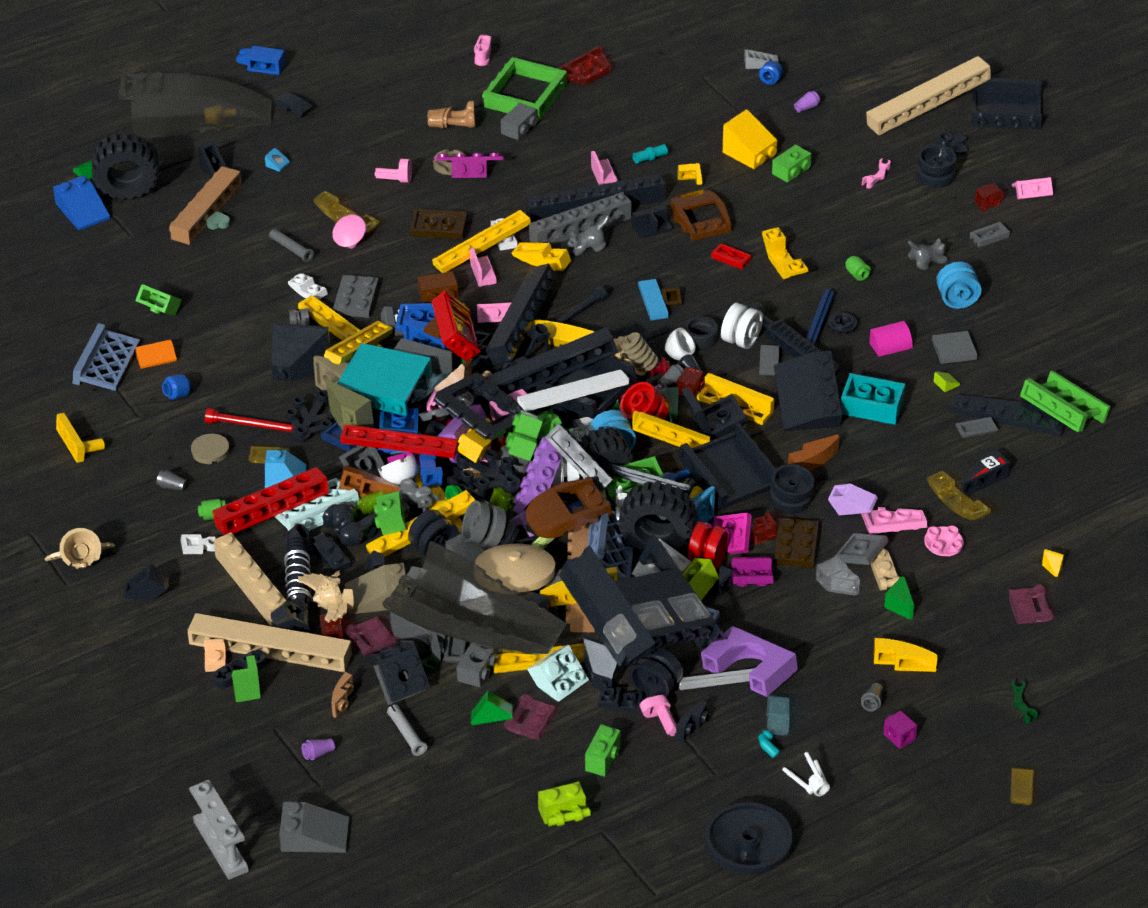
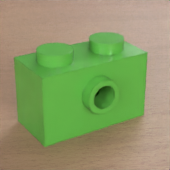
[772,145,811,182]
[135,284,182,316]
[374,491,406,535]
[585,725,620,776]

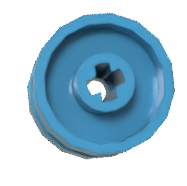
[936,262,981,309]
[588,410,636,451]

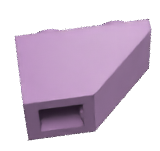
[828,484,877,515]

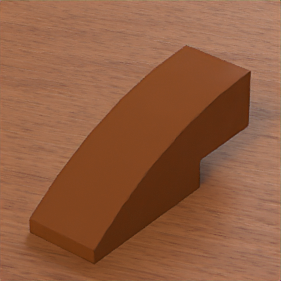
[788,434,839,471]
[339,465,400,500]

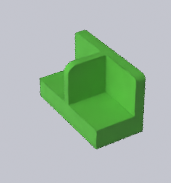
[232,655,260,702]

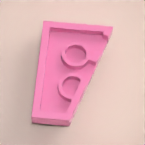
[861,507,927,534]

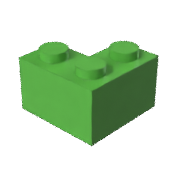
[505,410,543,461]

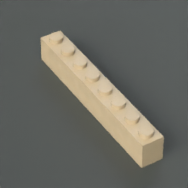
[866,56,991,135]
[188,613,352,672]

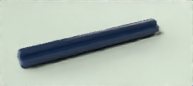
[806,289,834,346]

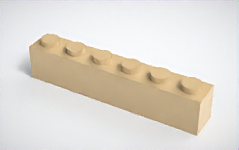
[214,533,286,627]

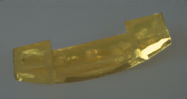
[314,191,379,233]
[927,471,991,520]

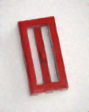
[711,243,751,269]

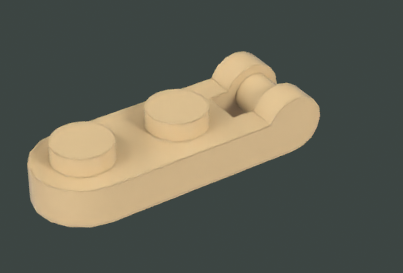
[870,548,899,591]

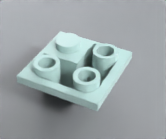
[527,645,589,701]

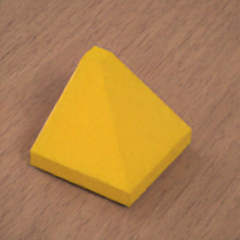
[1042,549,1064,577]

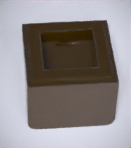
[661,287,682,307]

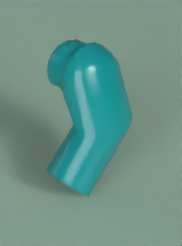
[758,730,780,759]

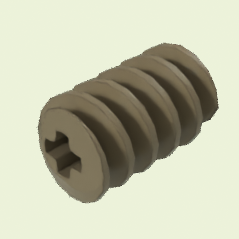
[620,332,658,371]

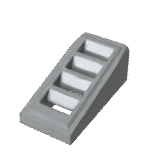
[744,50,779,69]

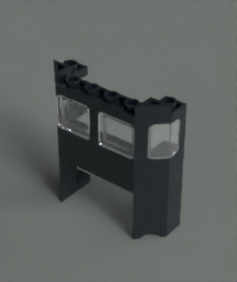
[559,533,728,667]

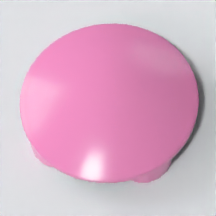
[333,215,367,248]
[924,526,964,556]

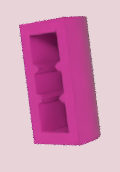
[870,321,912,357]

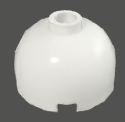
[378,454,418,486]

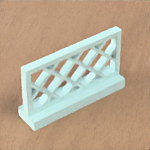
[274,478,360,531]

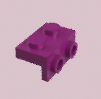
[731,557,773,586]

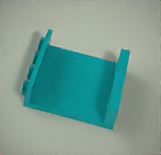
[337,343,432,416]

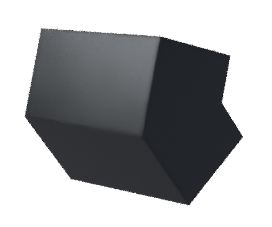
[367,550,385,572]

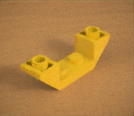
[762,227,808,280]

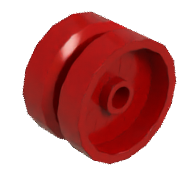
[620,382,669,423]
[688,521,729,570]

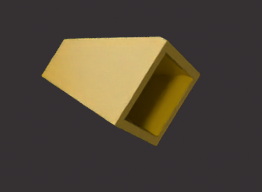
[723,110,777,169]

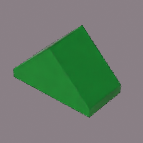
[884,577,914,619]
[471,691,513,725]

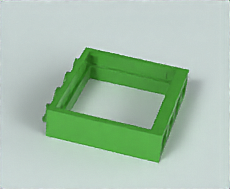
[482,57,567,121]

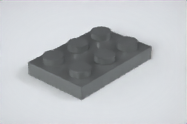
[333,275,379,318]

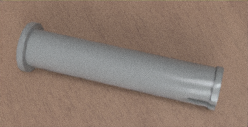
[387,704,427,756]

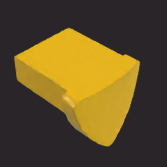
[677,163,702,185]

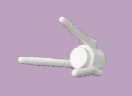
[614,485,627,520]
[782,752,830,796]

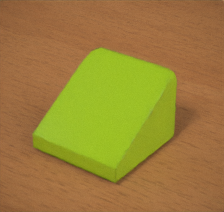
[934,372,960,392]

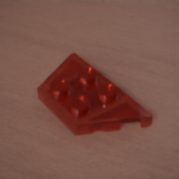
[557,46,610,85]

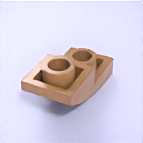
[331,672,354,718]

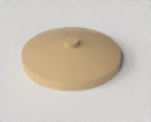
[475,544,555,593]

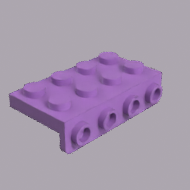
[513,437,563,513]

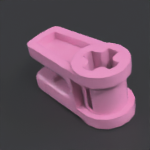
[474,35,491,66]

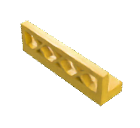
[697,373,774,425]
[632,411,710,448]

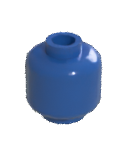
[759,61,783,85]
[162,374,191,400]

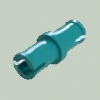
[633,144,668,163]

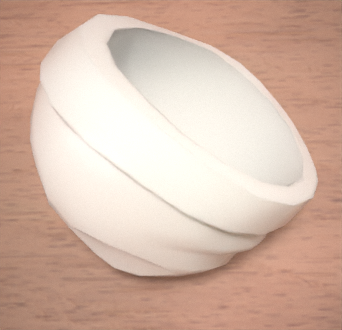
[665,328,695,360]

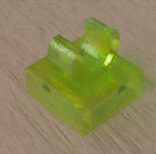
[490,488,514,512]

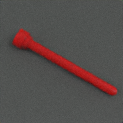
[205,408,293,432]

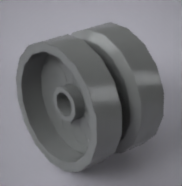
[461,500,506,549]

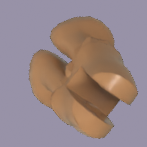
[427,101,475,129]

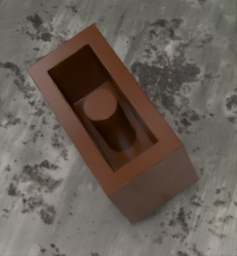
[417,271,458,303]

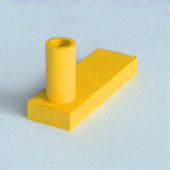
[56,413,105,463]

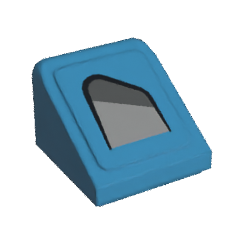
[265,148,290,172]

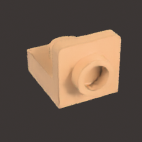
[204,639,226,672]

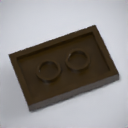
[410,208,467,239]
[774,518,819,568]

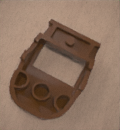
[670,190,732,241]
[526,478,612,538]

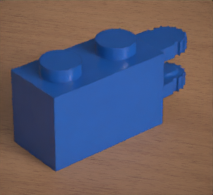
[236,46,285,75]

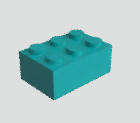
[841,373,905,425]

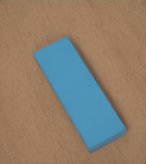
[638,279,668,320]

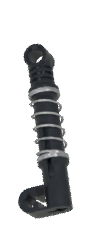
[270,523,312,633]

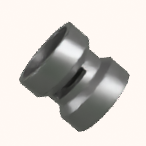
[289,308,310,326]

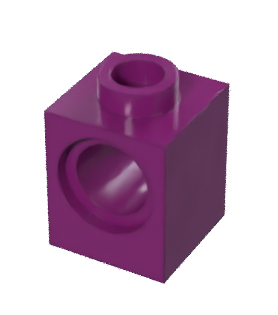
[884,711,917,749]

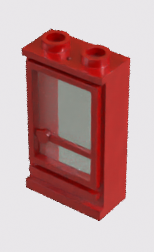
[432,290,481,361]

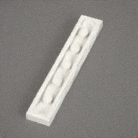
[517,369,629,412]

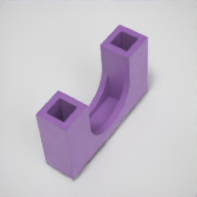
[701,626,798,697]

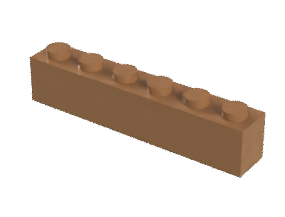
[169,166,241,245]

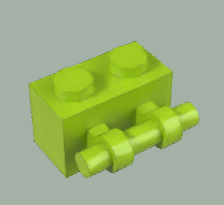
[682,558,719,600]
[538,782,590,826]

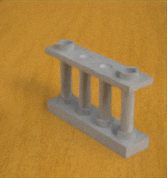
[189,780,248,880]

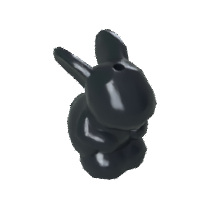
[322,503,377,546]

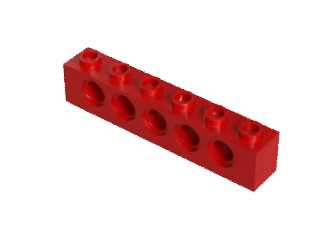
[212,467,330,535]

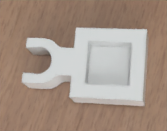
[181,534,216,554]

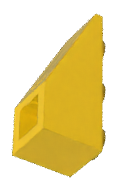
[456,418,491,463]

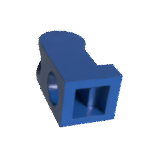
[419,454,442,486]

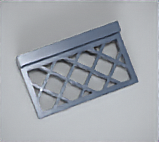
[72,323,140,391]
[587,499,633,580]

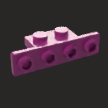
[434,153,504,178]

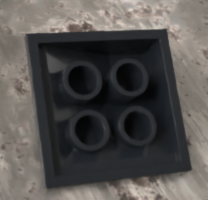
[271,323,330,381]

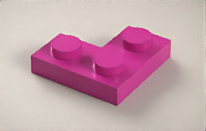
[713,513,752,554]

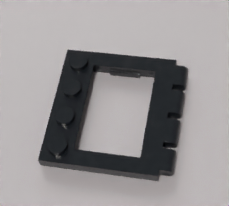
[433,372,533,440]

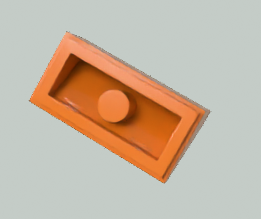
[136,340,177,369]

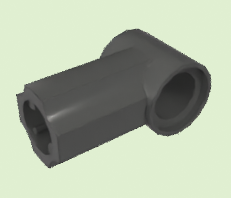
[497,445,529,481]

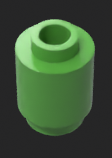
[845,256,870,281]
[198,499,226,520]

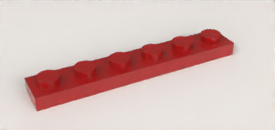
[340,424,458,458]

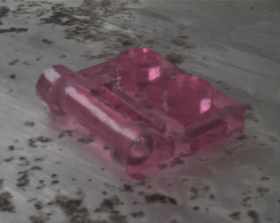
[1008,585,1053,624]
[345,617,396,659]
[504,694,556,740]

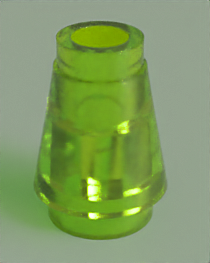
[356,490,383,516]

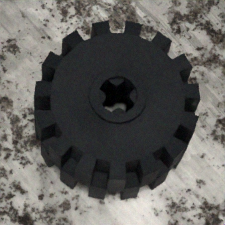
[580,426,633,466]

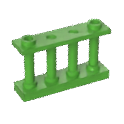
[1020,371,1110,432]

